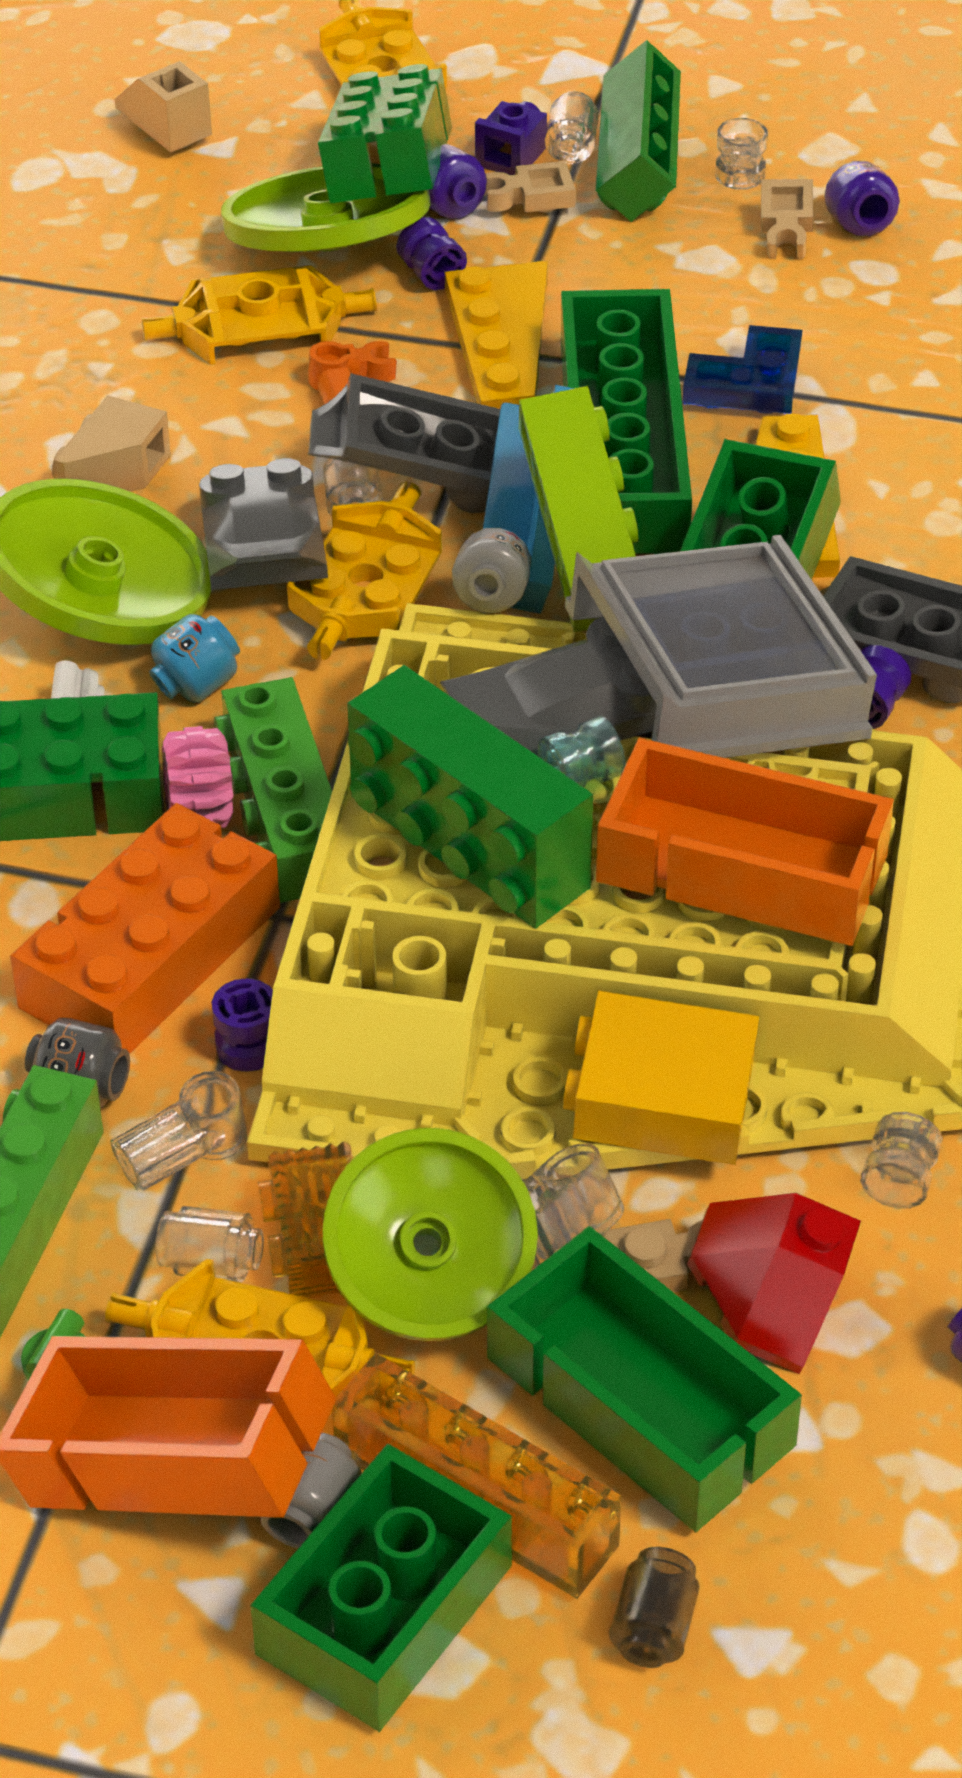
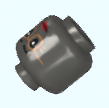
[25,1018,130,1109]

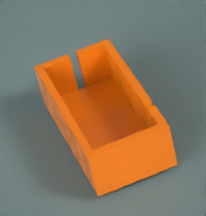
[596,738,894,946]
[10,803,280,1054]
[0,1336,337,1518]

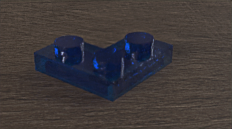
[682,325,803,414]

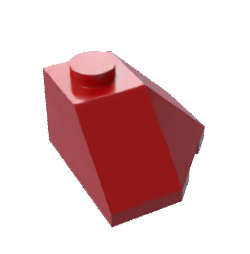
[687,1193,861,1374]

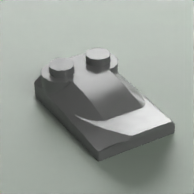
[308,373,500,513]
[199,458,328,590]
[820,556,962,703]
[440,616,657,761]

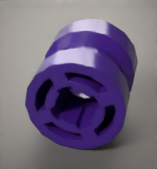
[396,217,467,290]
[861,645,911,729]
[211,978,273,1072]

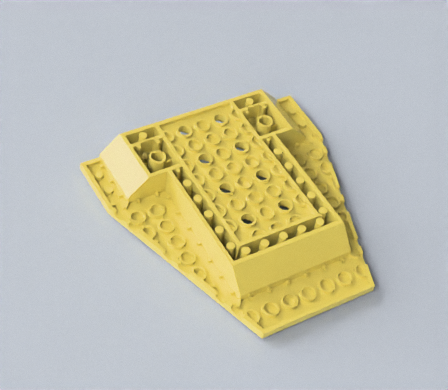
[247,603,962,1179]

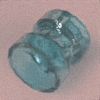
[538,716,625,788]

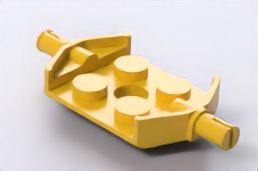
[319,0,447,89]
[142,265,377,365]
[287,481,442,660]
[105,1258,416,1416]

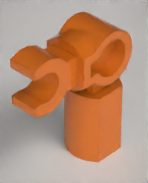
[308,341,397,405]

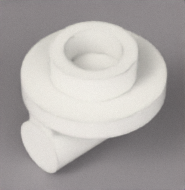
[51,660,105,699]

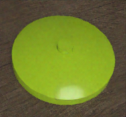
[221,163,430,252]
[0,478,212,645]

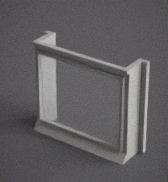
[565,535,877,758]

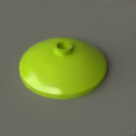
[322,1128,538,1341]

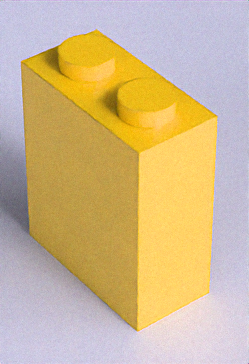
[563,990,760,1165]

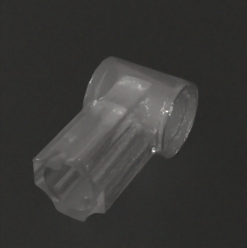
[110,1071,247,1191]

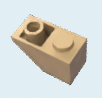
[114,61,212,153]
[52,395,171,492]

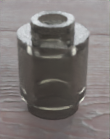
[609,1547,700,1668]

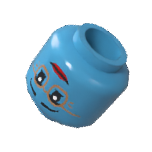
[149,614,240,703]

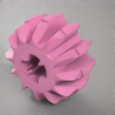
[162,726,234,828]

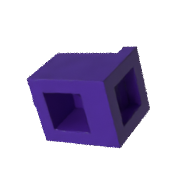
[475,101,547,175]

